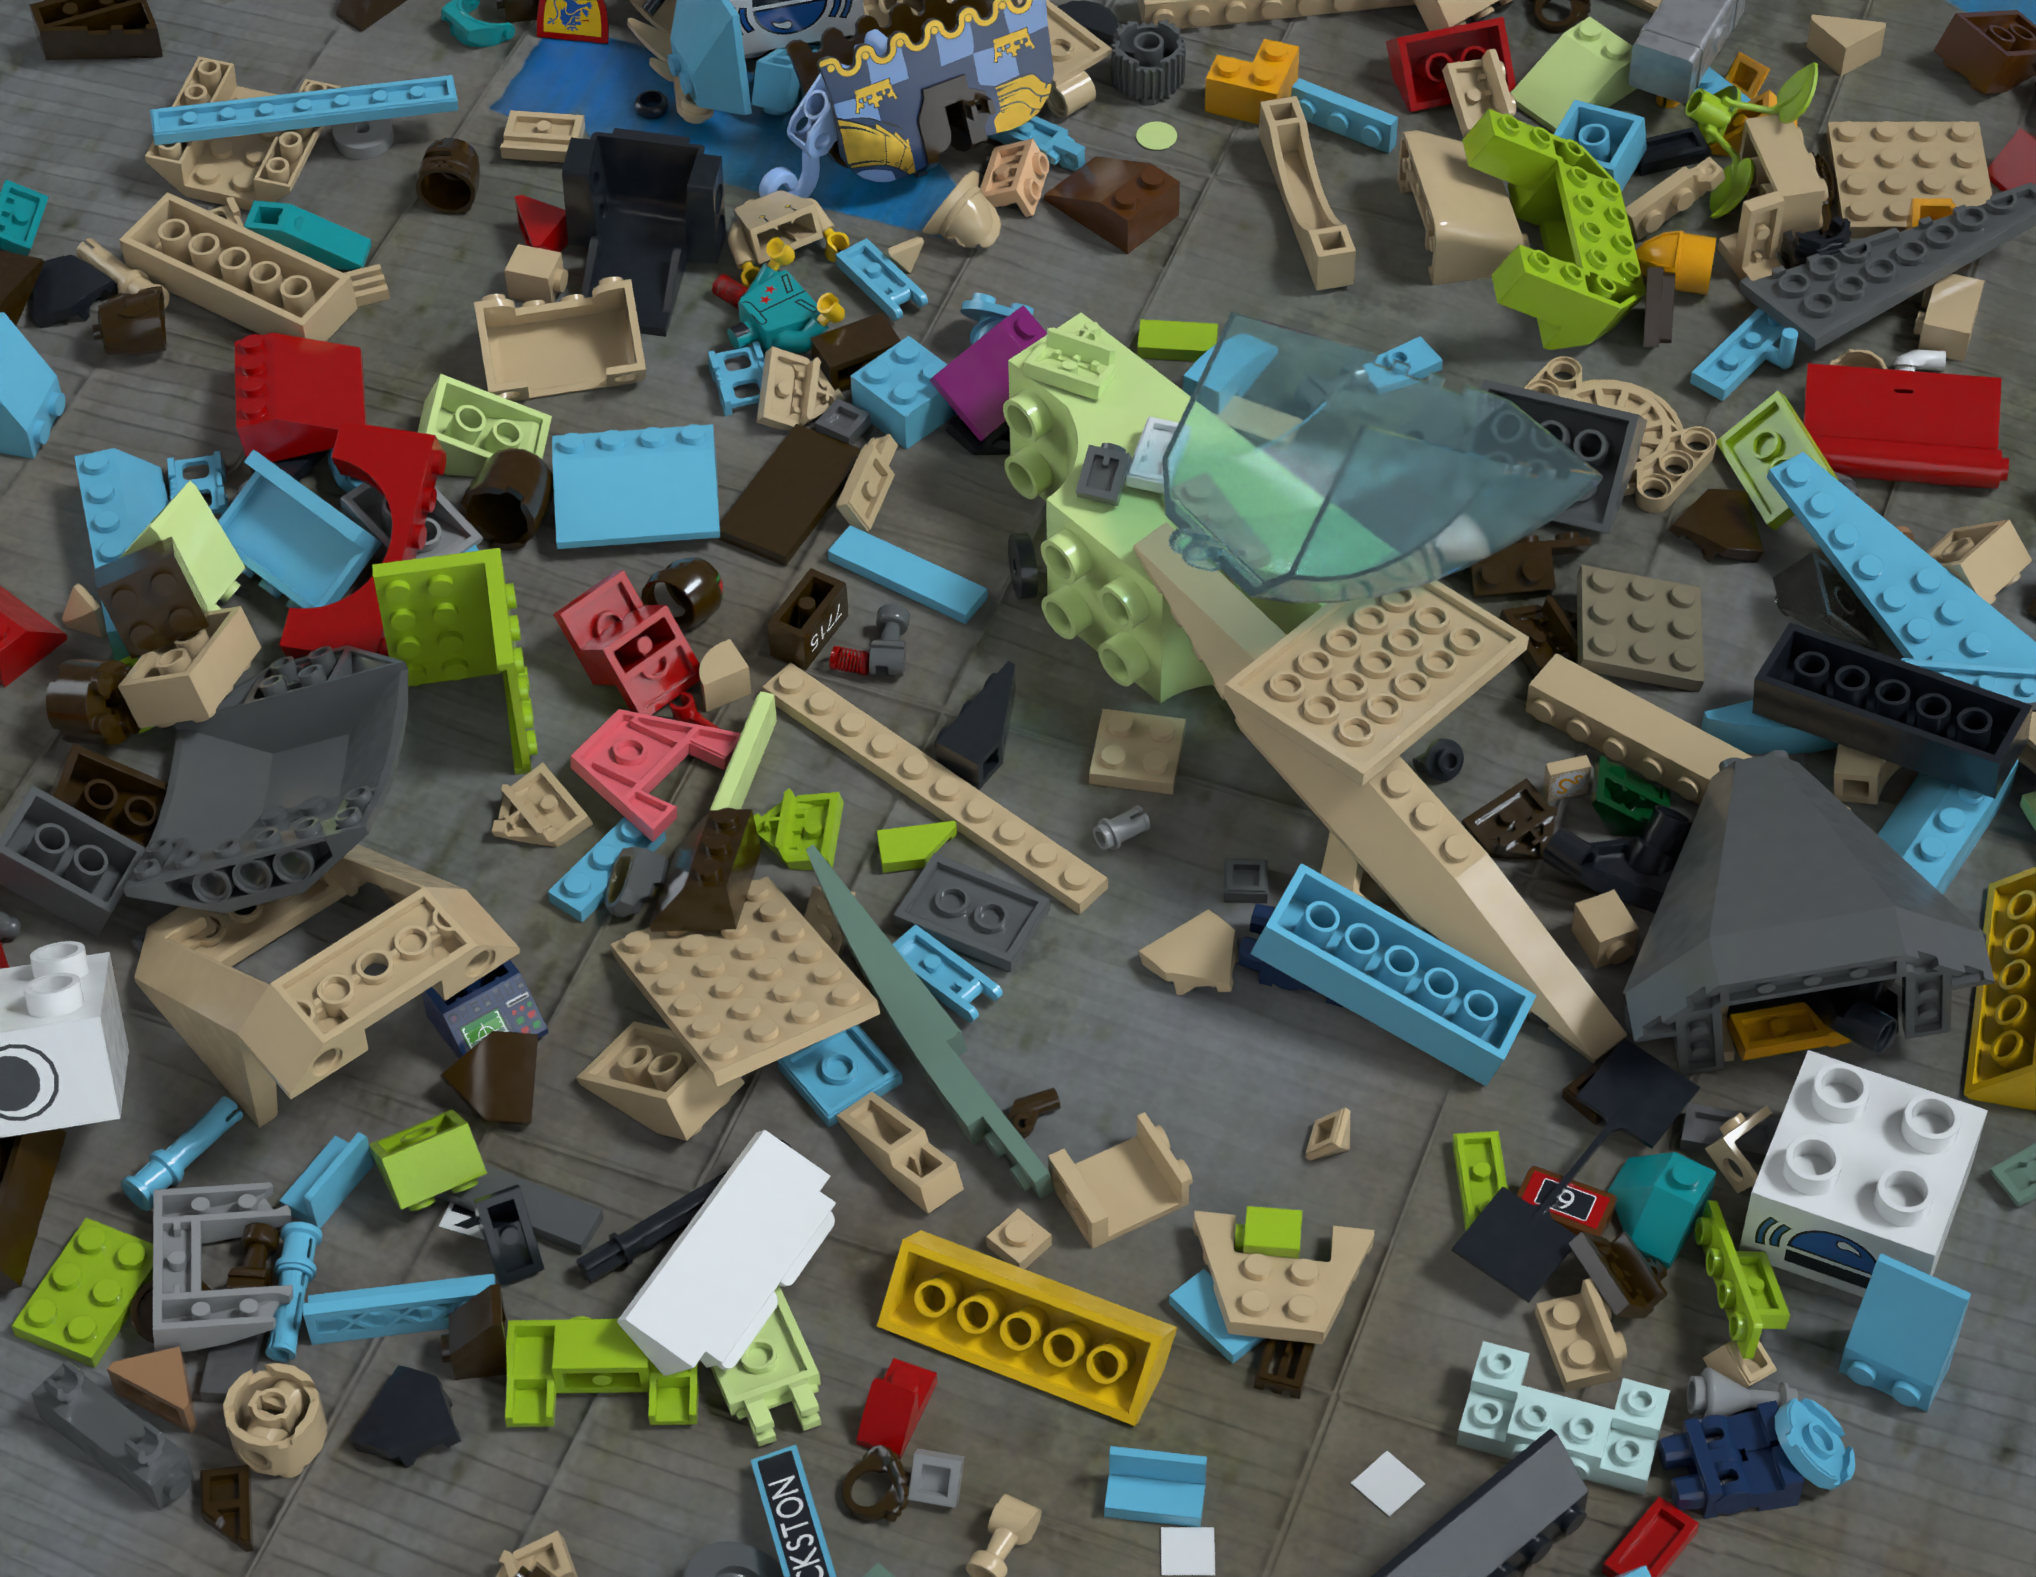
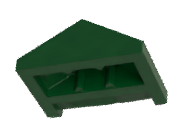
[1591,756,1671,837]

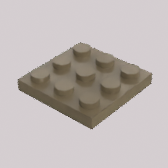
[1577,565,1704,692]

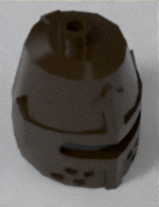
[416,138,480,214]
[92,285,167,356]

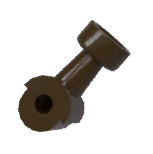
[226,1223,281,1289]

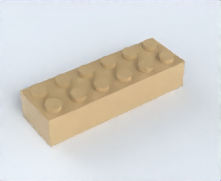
[119,192,358,341]

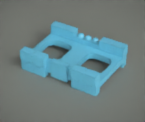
[707,341,765,416]
[167,451,229,516]

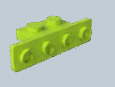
[1694,1200,1790,1359]

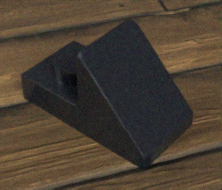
[474,1184,545,1285]

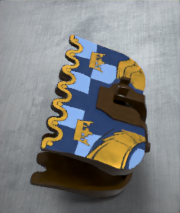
[786,0,1054,182]

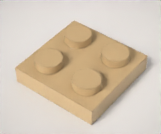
[1089,709,1186,795]

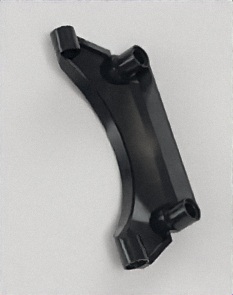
[1543,805,1899,1055]

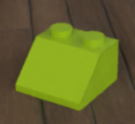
[369,1109,487,1211]

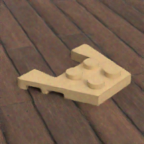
[1193,1211,1375,1344]

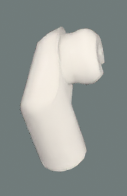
[1892,350,1946,371]

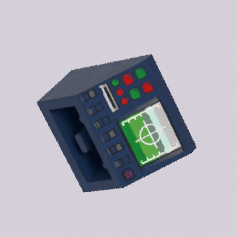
[422,959,548,1059]

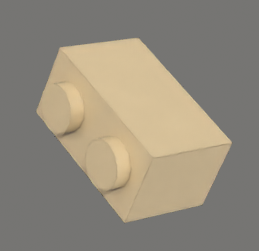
[1913,273,1985,362]

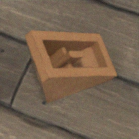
[107,1346,197,1434]

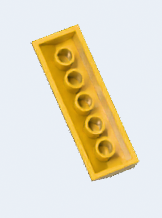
[1964,867,2036,1111]
[877,1230,1177,1426]

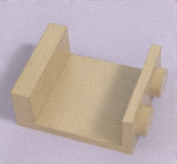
[1048,1112,1193,1249]

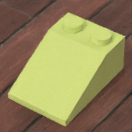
[1510,16,1637,133]
[417,374,552,477]

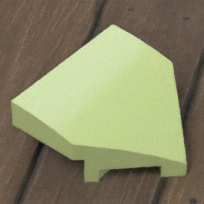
[1022,322,1116,401]

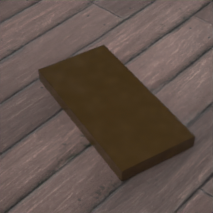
[717,424,861,566]

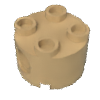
[223,1363,327,1478]

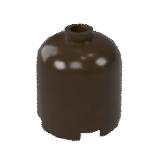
[459,448,554,551]

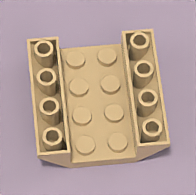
[145,57,341,211]

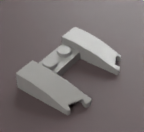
[153,1182,293,1352]

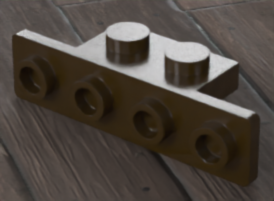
[1423,532,1592,599]

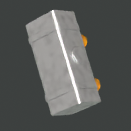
[1628,0,1746,109]

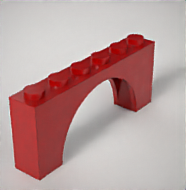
[279,421,447,659]

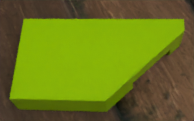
[877,821,957,873]

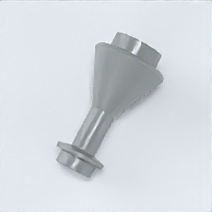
[1687,1367,1798,1419]

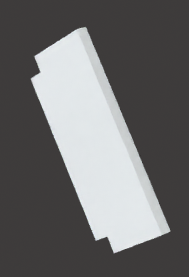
[617,1130,836,1376]

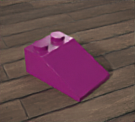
[929,305,1047,442]

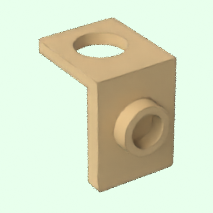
[1705,1106,1772,1193]

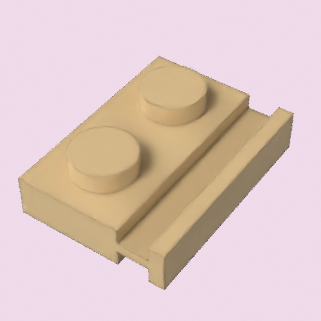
[500,110,585,163]

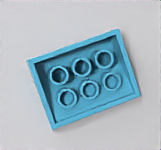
[552,424,720,549]

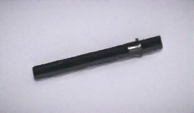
[576,1140,791,1283]

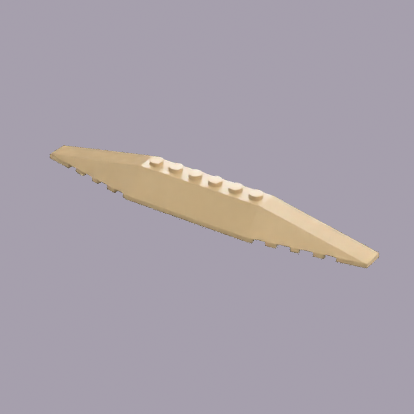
[1133,522,1627,1064]

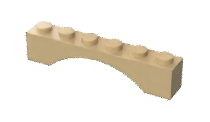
[1259,96,1356,291]

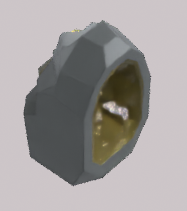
[605,847,669,918]

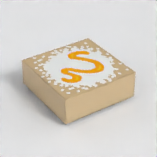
[1542,755,1592,802]

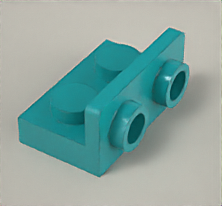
[0,179,49,256]

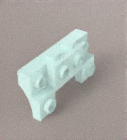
[1456,1341,1670,1495]

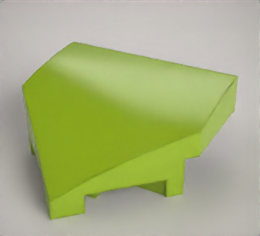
[754,788,844,870]

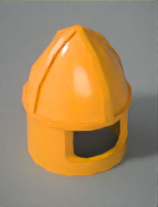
[1636,230,1717,295]

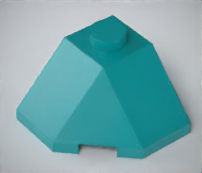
[1608,1152,1716,1269]

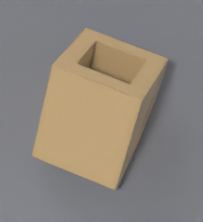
[699,639,751,712]

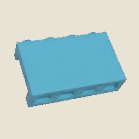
[218,449,382,608]

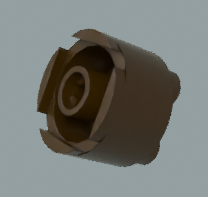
[46,659,141,745]

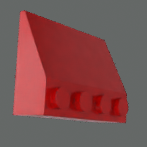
[234,333,367,467]

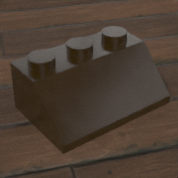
[650,808,761,932]

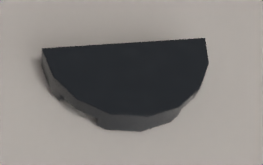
[1058,0,1118,45]

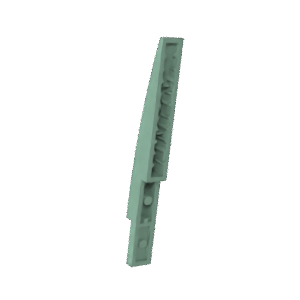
[806,845,1055,1200]

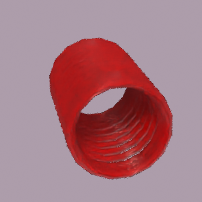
[712,274,749,309]
[829,645,870,676]

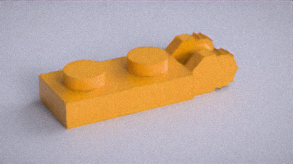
[1726,1002,1851,1061]

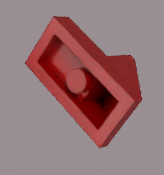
[856,1358,938,1460]

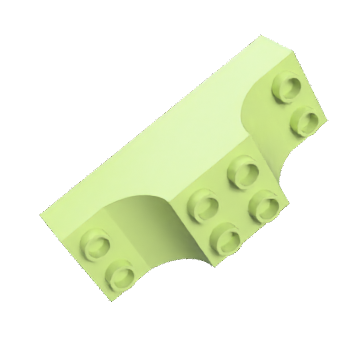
[1003,313,1396,703]

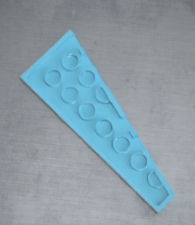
[1767,452,2036,668]

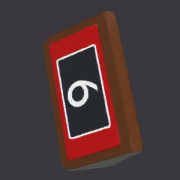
[1517,1166,1617,1237]

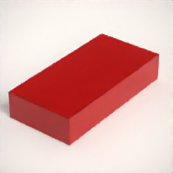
[1602,1496,1700,1577]

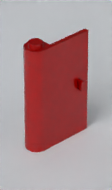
[1803,363,2009,489]

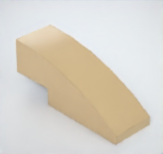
[836,1092,964,1214]

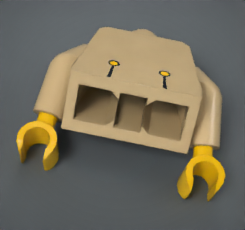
[727,190,849,288]

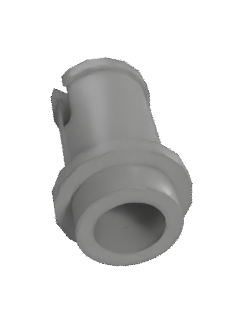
[1093,805,1150,851]

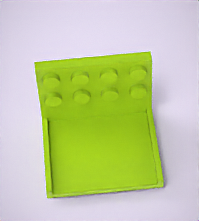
[372,548,538,775]

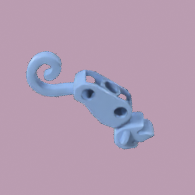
[759,29,888,198]

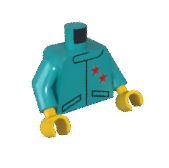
[727,237,845,355]

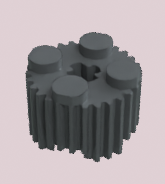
[1111,20,1186,105]

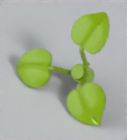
[1685,62,1818,219]

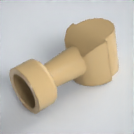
[966,1494,1042,1577]

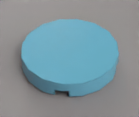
[1775,1398,1855,1490]

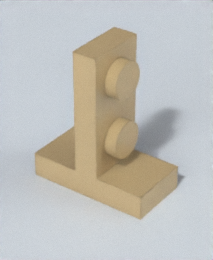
[1717,191,1785,281]

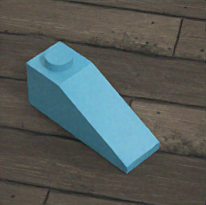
[751,43,821,115]

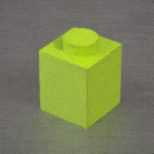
[1234,1206,1303,1259]

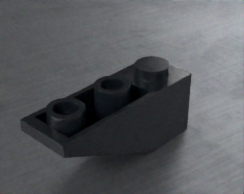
[934,661,1016,790]

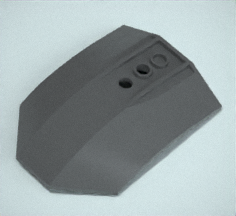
[123,645,408,913]

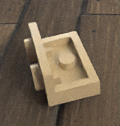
[1442,49,1516,137]

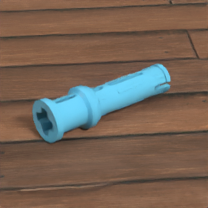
[121,1096,243,1211]
[265,1222,323,1362]

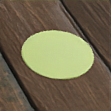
[1136,121,1177,150]

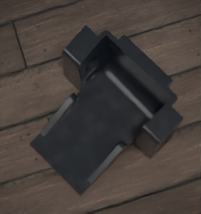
[562,128,726,337]

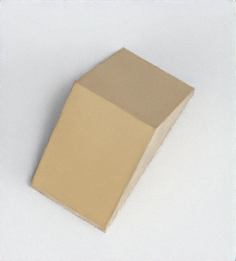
[1806,14,1886,76]

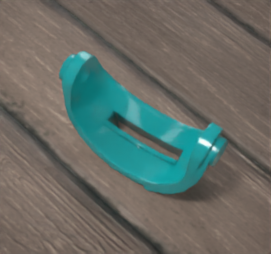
[441,0,515,48]

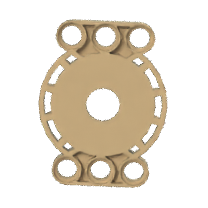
[1524,356,1717,513]

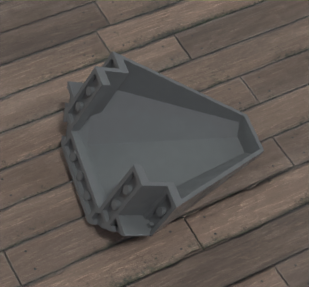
[1622,750,1995,1076]

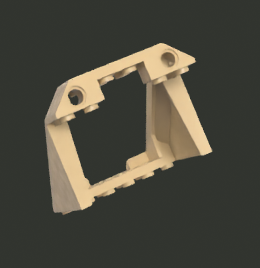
[134,844,520,1128]

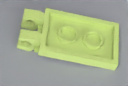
[711,1285,821,1447]

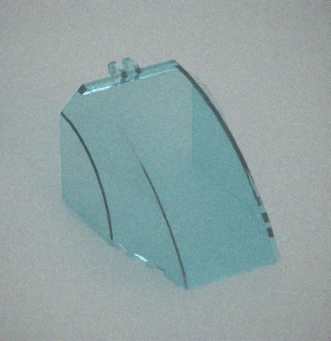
[1163,312,1603,603]

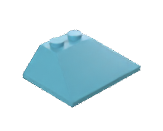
[667,0,752,115]

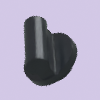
[1412,738,1464,781]

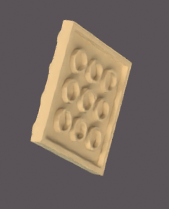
[1826,121,1992,238]

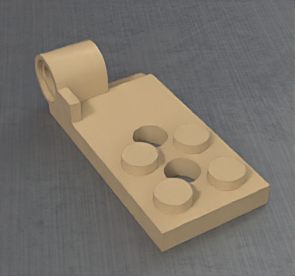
[1017,0,1112,118]

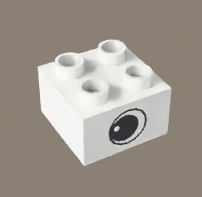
[0,941,129,1138]

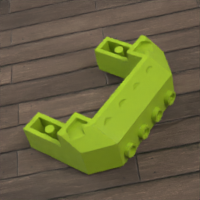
[1462,109,1646,350]

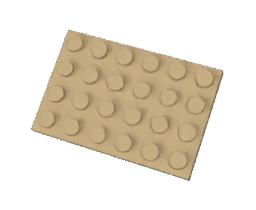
[1224,552,1529,786]
[610,876,880,1087]

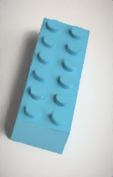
[1250,863,1537,1086]

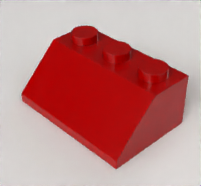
[1386,17,1516,112]
[0,586,68,687]

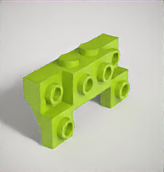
[505,1316,699,1427]

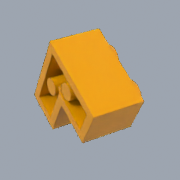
[1205,39,1300,124]

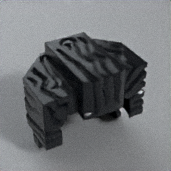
[1779,216,1852,269]

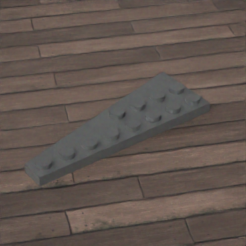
[1740,182,2036,351]

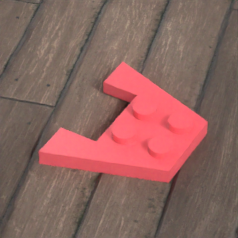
[571,709,741,842]

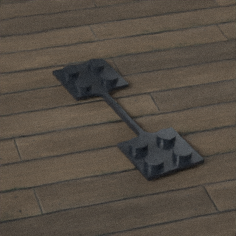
[1451,1038,1700,1303]

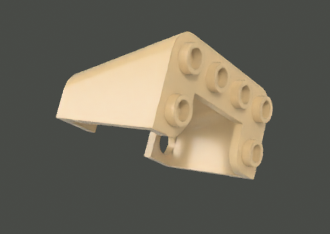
[474,277,646,401]

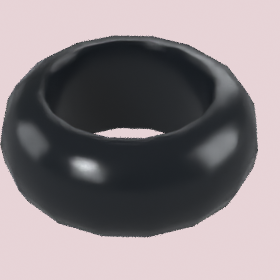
[634,90,669,119]

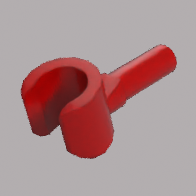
[669,692,721,729]

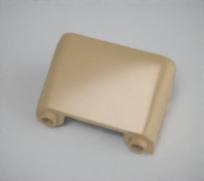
[1397,130,1530,285]

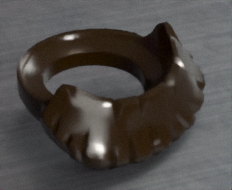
[1533,0,1591,33]
[842,1445,909,1522]

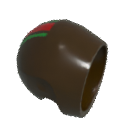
[641,557,723,630]

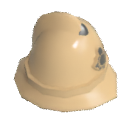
[922,170,1001,249]

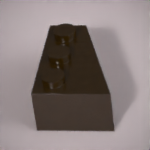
[29,0,163,60]

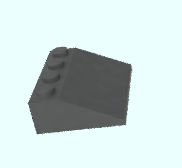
[1453,379,1647,534]

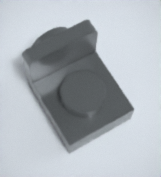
[1076,443,1132,506]

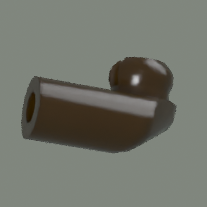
[1006,1088,1061,1139]

